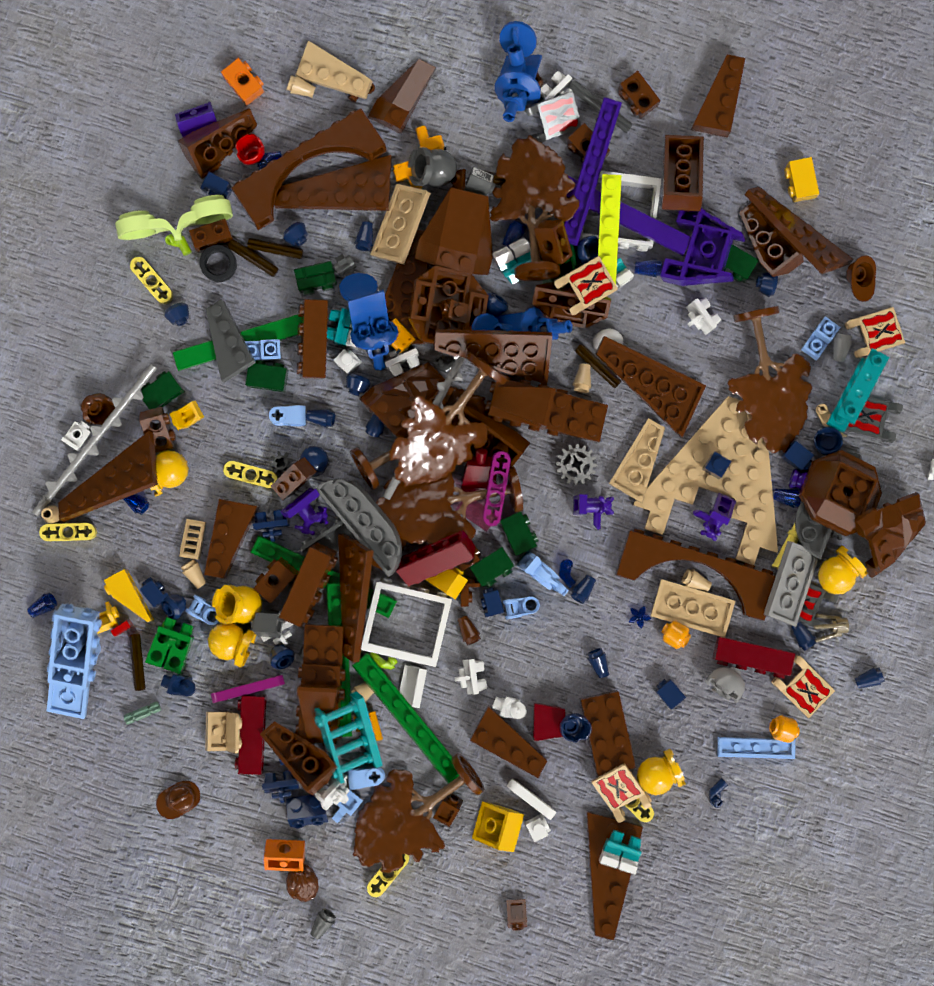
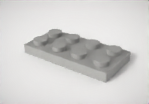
[764,541,818,627]

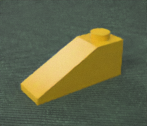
[104,569,154,622]

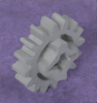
[556,444,598,486]

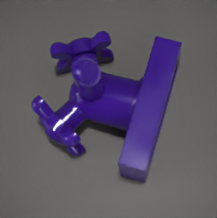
[280,488,328,535]
[692,492,736,541]
[573,494,614,530]

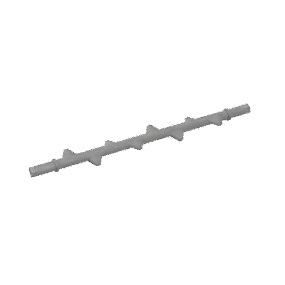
[383,356,465,500]
[32,364,157,516]

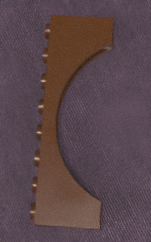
[232,108,387,231]
[615,528,776,621]

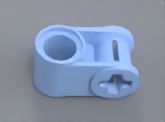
[269,405,306,426]
[185,594,220,625]
[502,596,540,620]
[347,767,385,790]

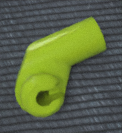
[165,234,192,256]
[370,653,398,670]

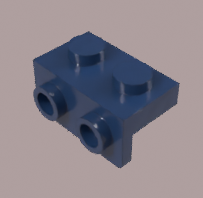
[286,794,328,828]

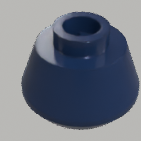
[283,222,308,246]
[755,272,778,297]
[486,292,508,316]
[164,302,189,327]
[346,373,371,396]
[161,594,186,619]
[270,645,295,670]

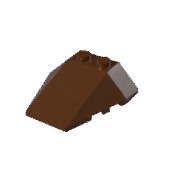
[414,187,493,275]

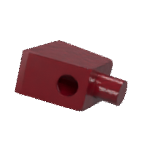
[461,449,498,492]
[533,703,565,741]

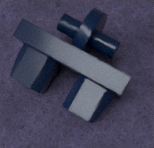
[253,510,290,542]
[161,674,196,697]
[262,770,300,803]

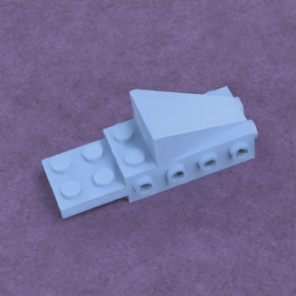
[47,604,102,719]

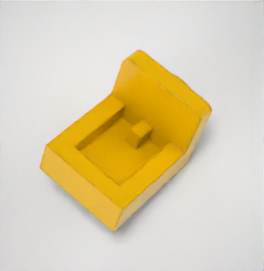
[169,400,204,430]
[97,601,119,634]

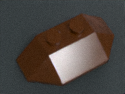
[532,281,611,328]

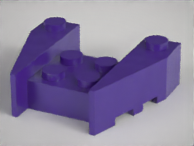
[660,208,745,286]

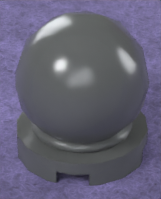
[408,147,457,187]

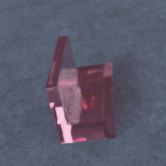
[455,501,497,532]

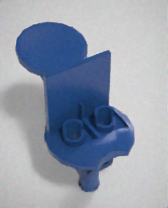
[495,21,542,122]
[339,273,398,371]
[472,307,573,340]

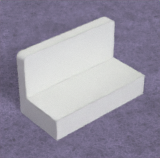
[399,665,427,708]

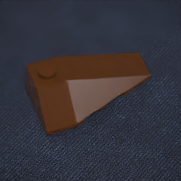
[739,203,804,277]
[453,405,530,477]

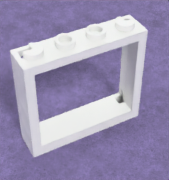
[579,171,662,252]
[361,578,452,667]

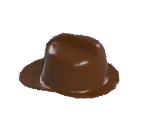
[846,255,876,302]
[156,781,200,819]

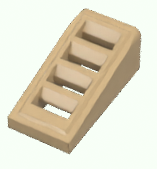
[179,519,206,560]

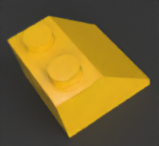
[472,801,524,852]

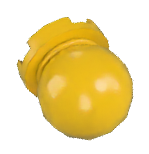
[150,450,189,497]
[818,545,868,594]
[212,585,262,624]
[208,623,257,668]
[636,749,686,795]

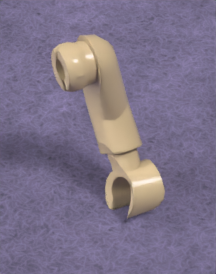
[816,404,847,437]

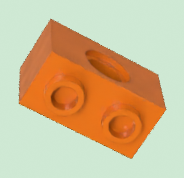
[221,58,264,106]
[264,839,305,872]

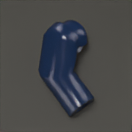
[709,778,728,808]

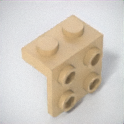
[205,711,242,753]

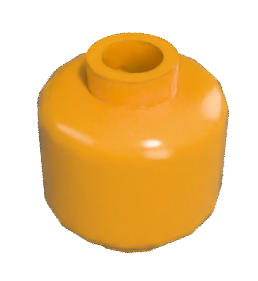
[661,621,691,649]
[769,715,800,743]

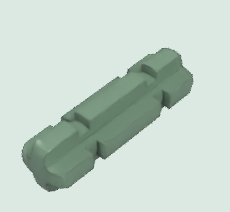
[123,701,161,725]

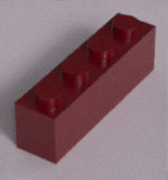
[396,530,475,587]
[712,636,796,679]
[235,695,267,775]

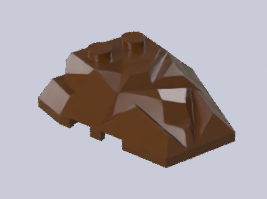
[359,362,454,439]
[854,492,926,578]

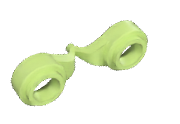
[115,195,233,241]

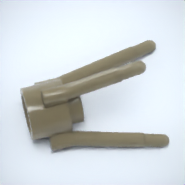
[814,613,849,642]

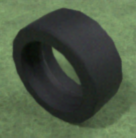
[199,245,237,282]

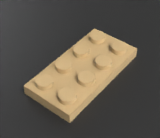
[370,184,430,264]
[650,579,735,638]

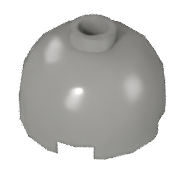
[705,666,745,703]

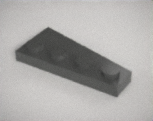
[206,299,256,383]

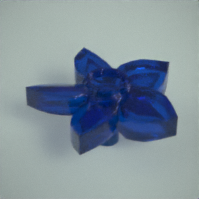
[629,606,651,629]

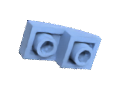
[801,316,840,360]
[245,339,281,361]

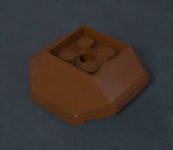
[408,265,489,345]
[799,450,882,536]

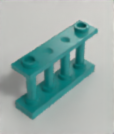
[826,348,890,433]
[314,691,383,784]

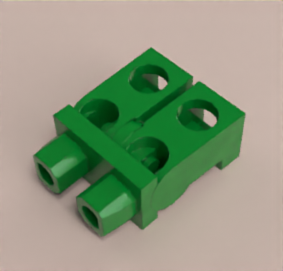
[145,617,194,674]

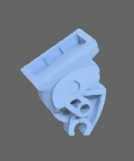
[516,551,569,596]

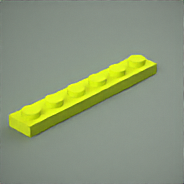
[598,174,622,285]

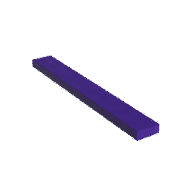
[564,97,622,246]
[567,176,691,256]

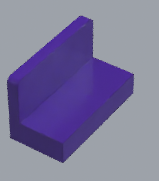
[175,102,217,137]

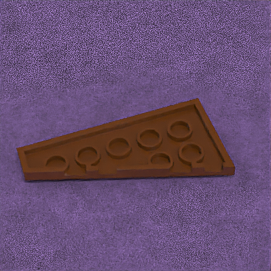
[275,155,392,211]
[744,187,854,274]
[385,230,427,345]
[434,329,552,386]
[595,336,706,438]
[58,431,158,522]
[338,533,374,662]
[587,811,643,941]

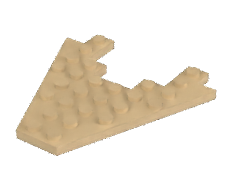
[633,396,778,565]

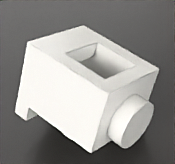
[334,349,362,375]
[61,421,93,452]
[525,814,551,842]

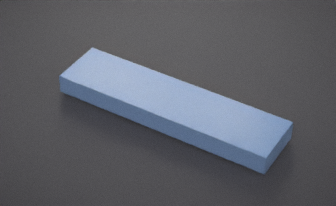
[717,737,795,759]

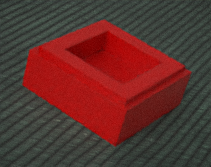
[111,619,133,637]

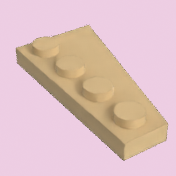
[295,41,372,99]
[609,418,665,503]

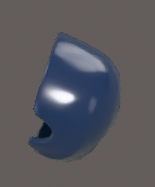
[576,235,599,264]
[813,427,843,456]
[300,446,329,477]
[559,713,591,743]

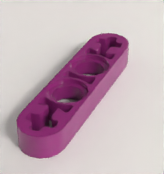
[482,451,510,526]
[210,675,285,703]

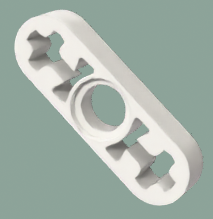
[506,778,557,820]

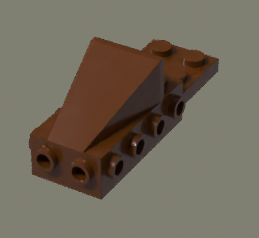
[485,376,608,443]
[295,624,346,746]

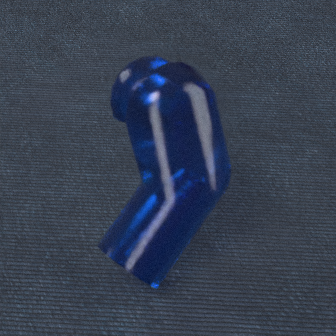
[257,151,282,170]
[558,559,577,588]

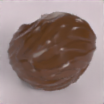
[81,393,115,425]
[286,864,319,902]

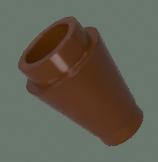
[457,616,481,646]

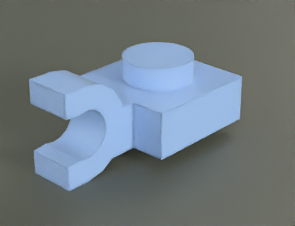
[332,790,363,823]

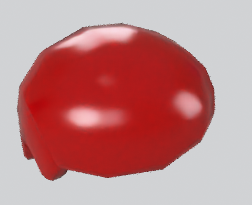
[235,134,265,165]

